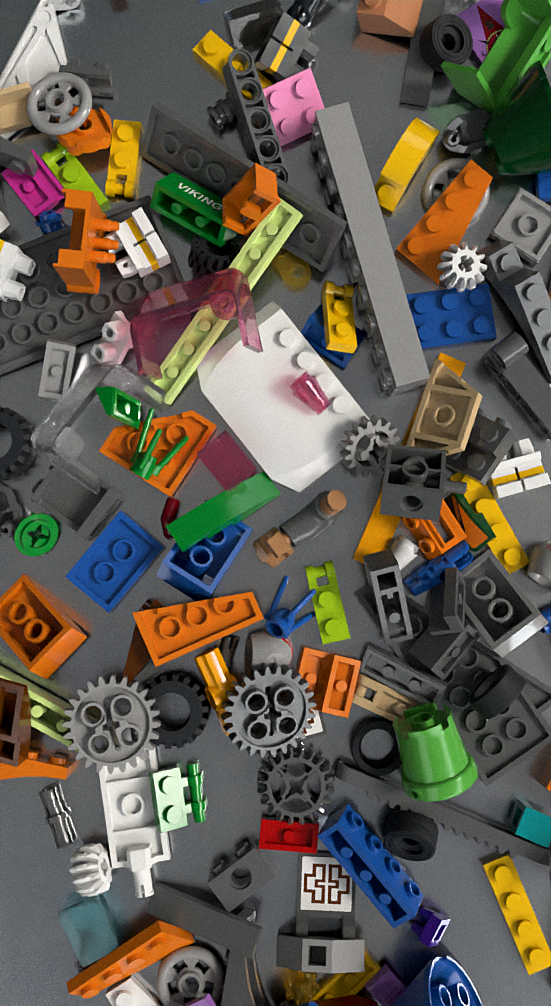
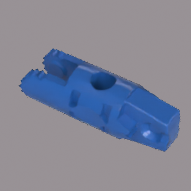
[404,540,474,596]

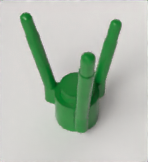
[129,408,189,481]

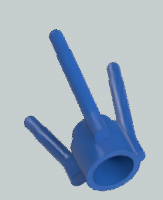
[264,576,316,639]

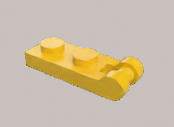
[105,119,143,199]
[322,280,357,354]

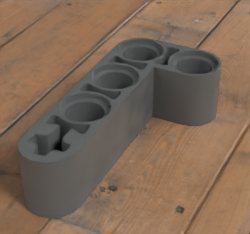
[483,331,551,441]

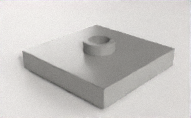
[489,187,551,266]

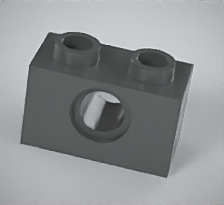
[207,840,276,913]

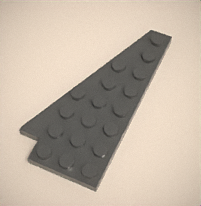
[355,584,551,787]

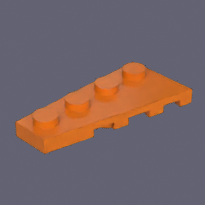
[66,920,195,999]

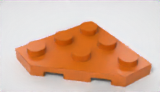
[99,410,217,498]

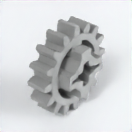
[339,414,400,477]

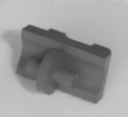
[59,59,113,97]

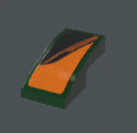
[444,493,496,552]

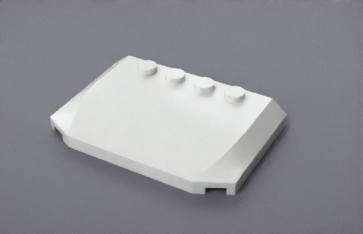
[197,301,377,493]

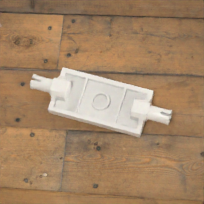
[99,720,171,898]

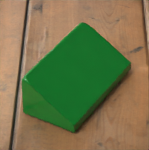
[95,386,141,429]

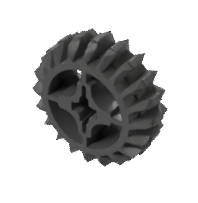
[257,744,335,825]

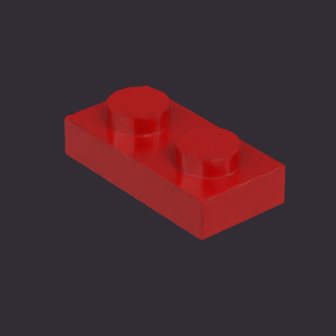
[259,816,319,854]

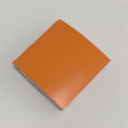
[296,647,361,718]

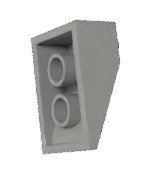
[460,549,549,658]

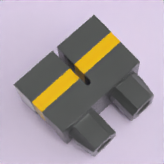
[254,12,319,81]

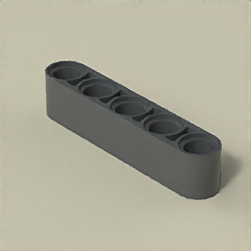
[222,48,289,184]

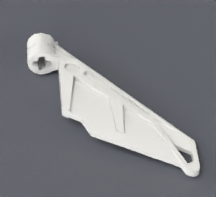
[0,0,80,140]

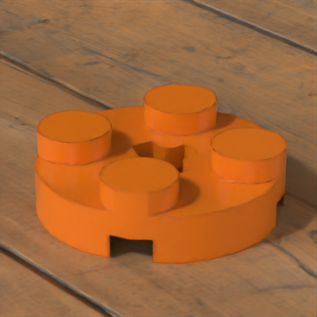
[55,106,112,156]

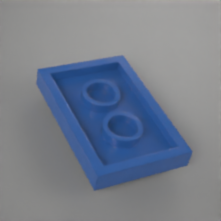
[406,283,497,350]
[65,511,165,613]

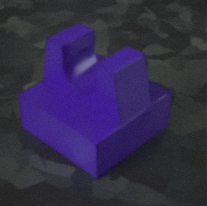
[411,907,451,947]

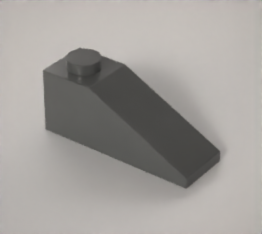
[363,548,413,646]

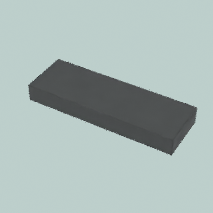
[359,643,449,706]

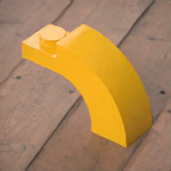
[374,117,440,212]

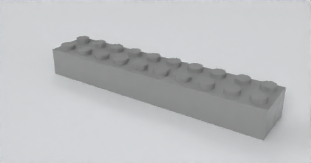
[310,102,430,397]

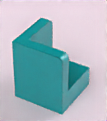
[508,800,551,848]

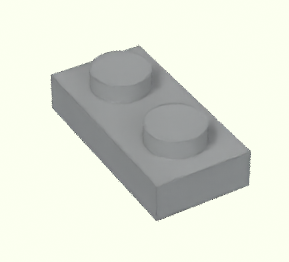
[38,339,76,401]

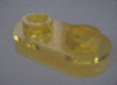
[270,247,311,291]

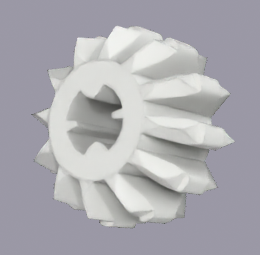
[437,242,487,292]
[69,843,112,897]

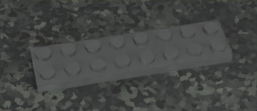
[140,102,348,272]

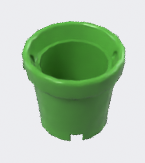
[393,703,478,802]

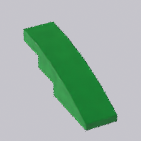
[166,471,280,552]

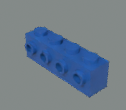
[317,804,423,929]

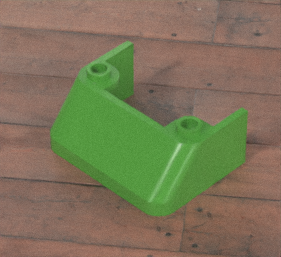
[441,0,551,114]

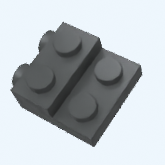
[446,408,516,486]

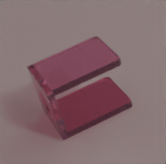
[196,430,257,492]

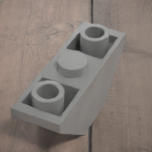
[276,934,365,973]

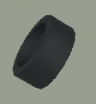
[469,664,526,720]
[350,717,401,776]

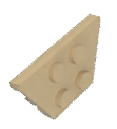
[406,359,482,456]

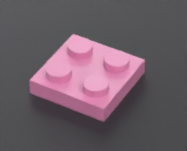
[263,68,325,146]

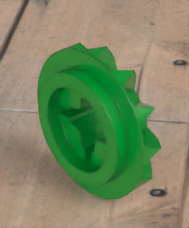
[12,512,58,556]

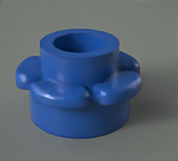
[35,210,63,233]

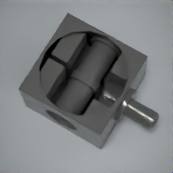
[380,444,467,521]

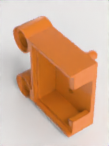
[53,188,119,295]

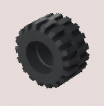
[0,406,38,480]
[142,671,211,749]

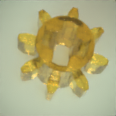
[282,969,320,1006]

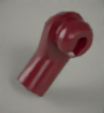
[160,497,180,540]

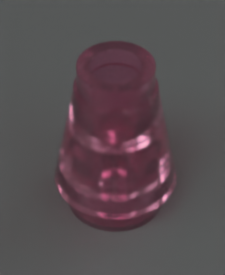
[289,371,331,415]

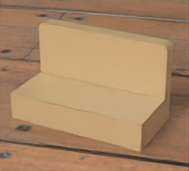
[0,82,41,135]

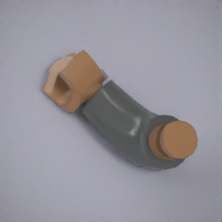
[253,490,347,568]

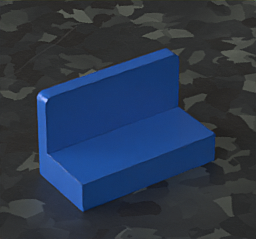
[301,304,367,368]

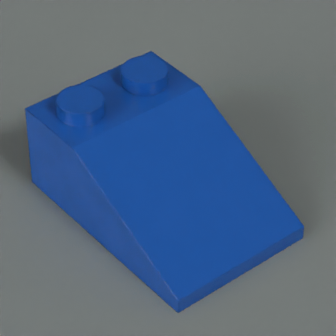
[156,500,253,601]

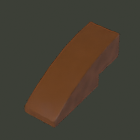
[0,678,31,767]

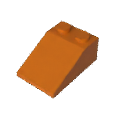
[0,574,87,679]

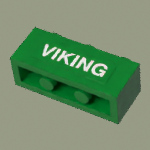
[150,172,238,247]

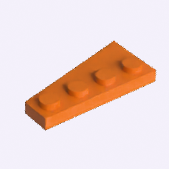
[396,159,493,286]
[132,591,264,667]

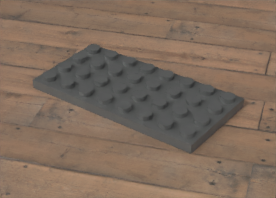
[0,195,191,375]

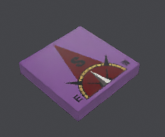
[457,0,505,67]

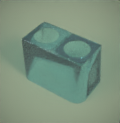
[58,893,124,968]

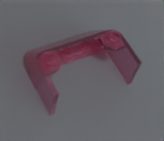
[130,268,263,380]

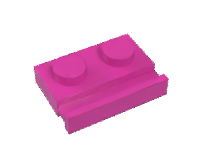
[1,149,65,220]

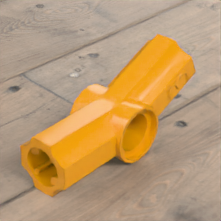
[194,647,237,736]

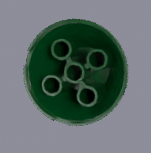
[483,60,551,175]

